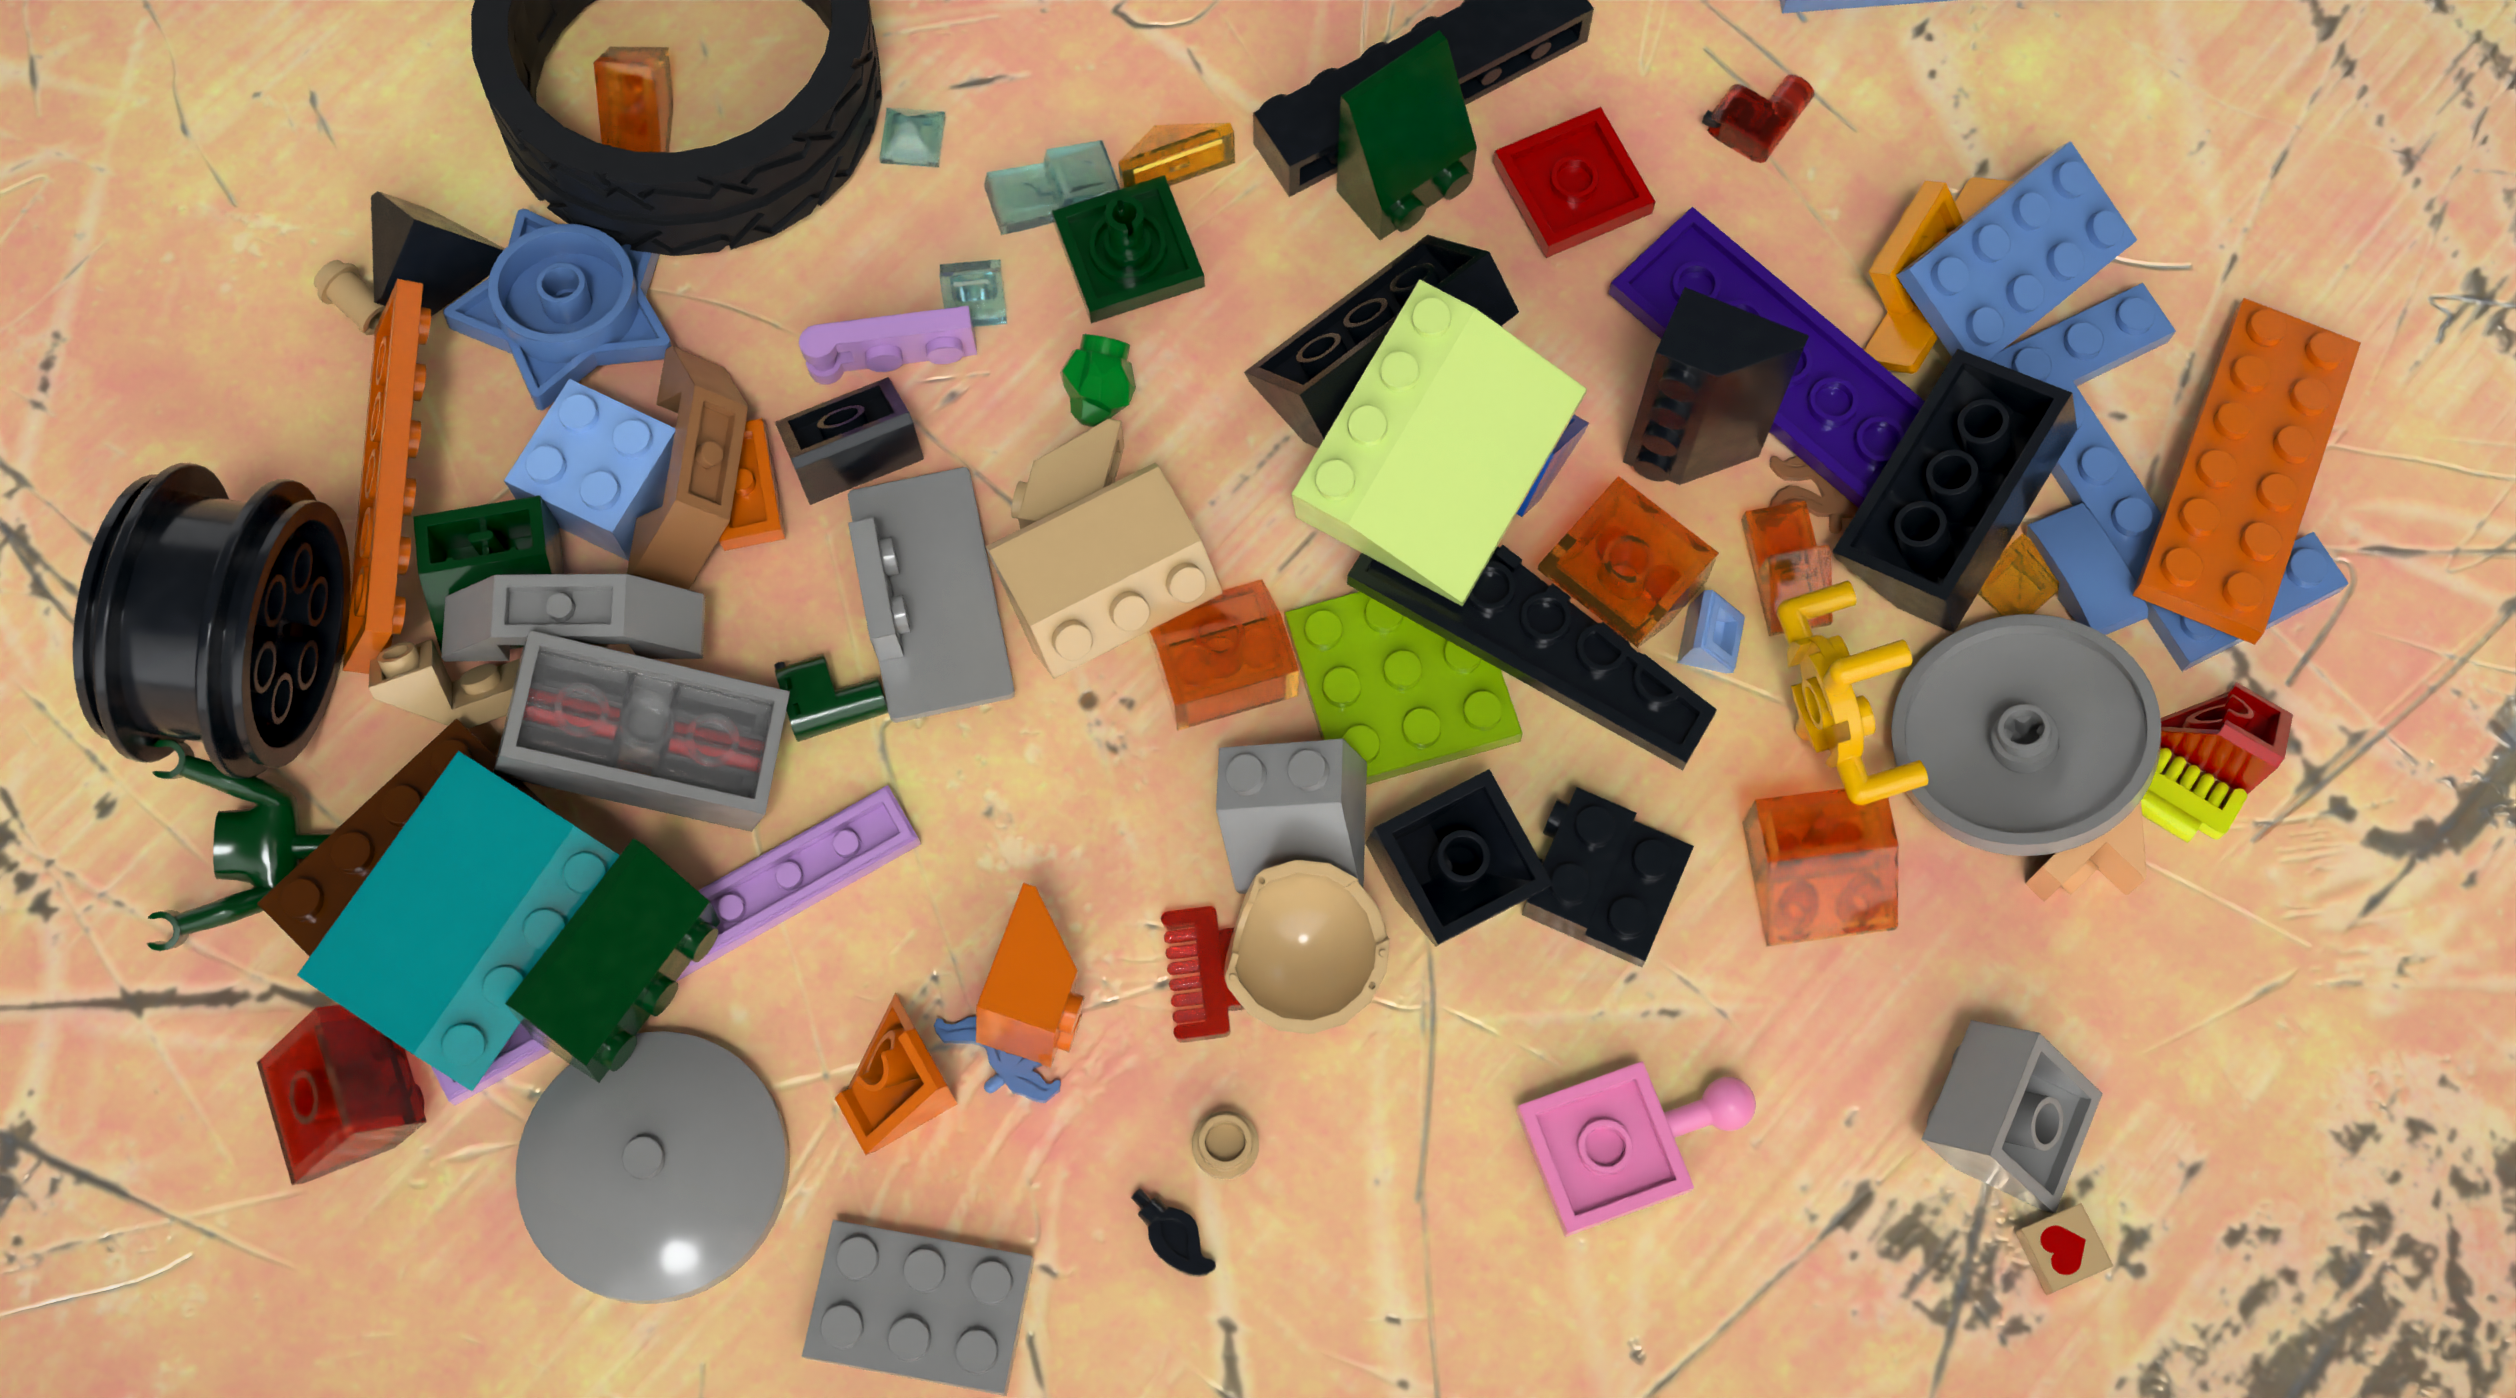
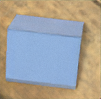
[1677,590,1745,673]

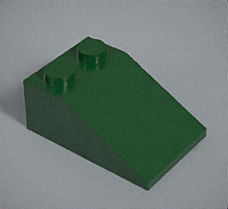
[1336,30,1477,241]

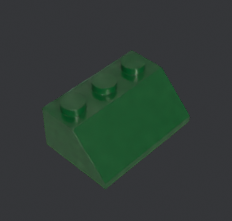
[505,838,720,1083]

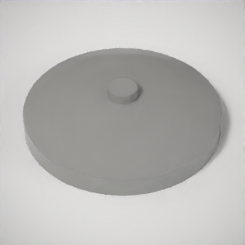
[1891,614,2161,856]
[515,1031,790,1304]

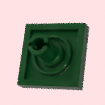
[1052,175,1205,323]

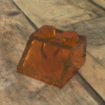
[1537,476,1719,648]
[1147,579,1299,731]

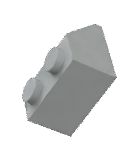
[1216,739,1367,894]
[1921,1020,2103,1214]

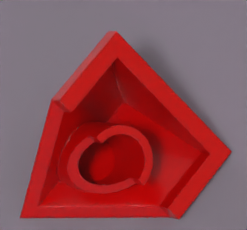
[2161,682,2293,794]

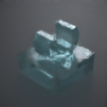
[940,259,1007,327]

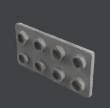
[848,467,1015,723]

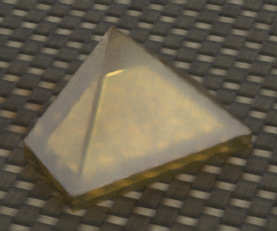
[1118,122,1235,189]

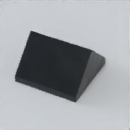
[775,377,924,505]

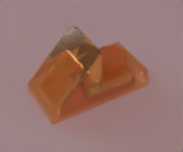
[1741,501,1833,636]

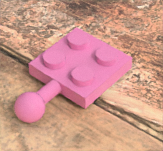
[1516,1061,1756,1237]

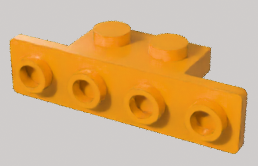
[1864,177,2014,374]

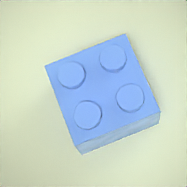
[504,379,676,561]

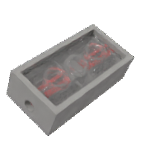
[493,630,790,832]

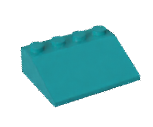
[297,751,620,1091]

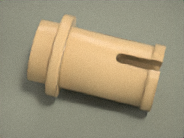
[314,260,385,335]

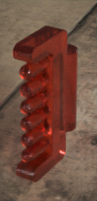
[1161,906,1244,1043]

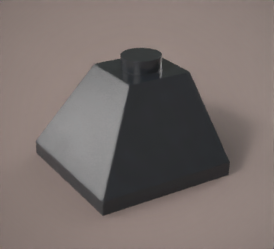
[1365,769,1553,947]

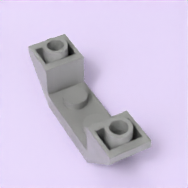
[441,574,705,662]

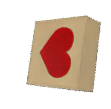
[2015,1203,2113,1296]

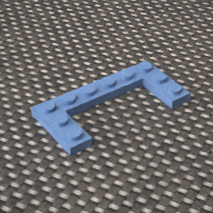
[1990,283,2349,672]

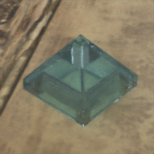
[879,108,946,167]

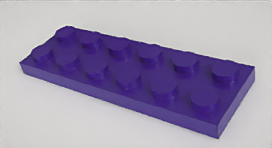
[1608,207,1925,508]

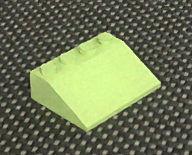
[1291,279,1587,607]

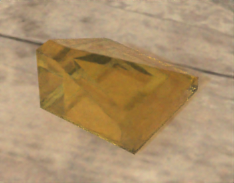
[1978,533,2059,616]

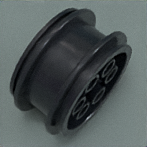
[73,463,351,779]

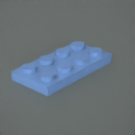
[1896,141,2137,361]

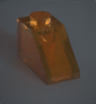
[593,47,674,152]

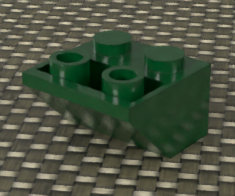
[413,495,564,654]

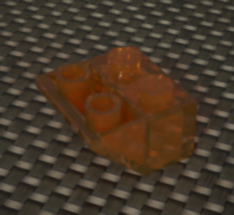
[1742,788,1899,947]

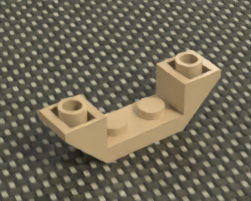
[368,639,608,729]

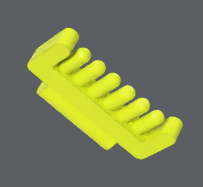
[2141,748,2247,843]

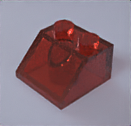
[257,1005,427,1185]

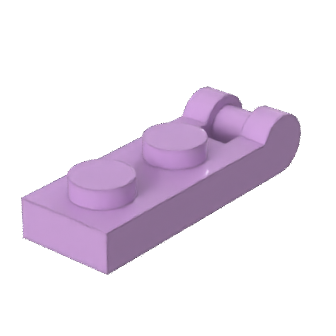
[799,306,977,385]

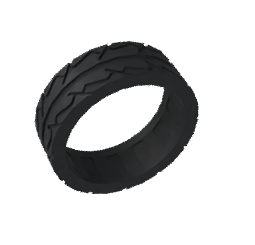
[471,0,882,256]

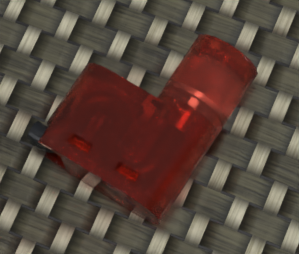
[1702,74,1814,163]

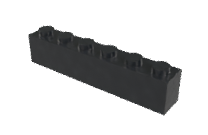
[1253,0,1594,197]

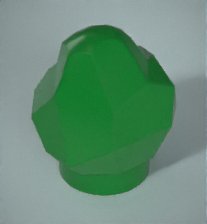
[1060,334,1136,427]

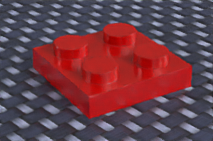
[1493,107,1656,258]

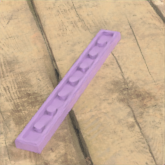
[431,785,921,1105]

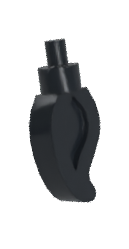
[1131,1188,1216,1277]

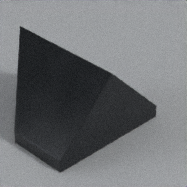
[371,191,505,316]

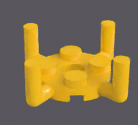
[1777,580,1928,805]

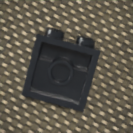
[1522,787,1694,967]

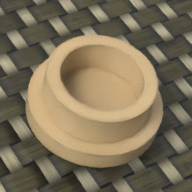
[1192,1111,1259,1179]

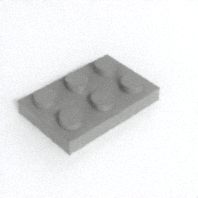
[802,1220,1034,1396]

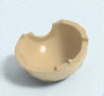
[1224,860,1390,1034]

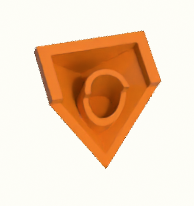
[835,992,958,1155]

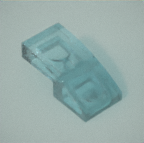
[984,140,1120,235]

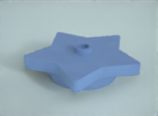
[443,209,672,410]

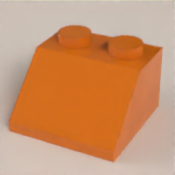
[976,883,1085,1068]

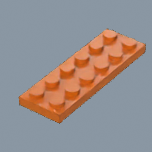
[342,279,431,674]
[2132,298,2361,645]

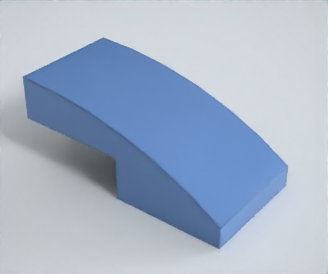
[2026,503,2149,635]

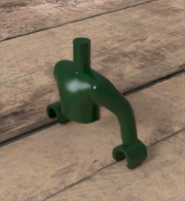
[147,739,331,951]

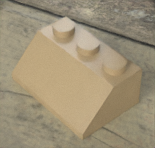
[985,463,1223,679]

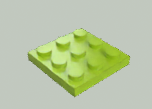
[1284,592,1523,785]

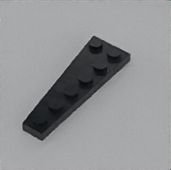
[1347,545,1717,771]

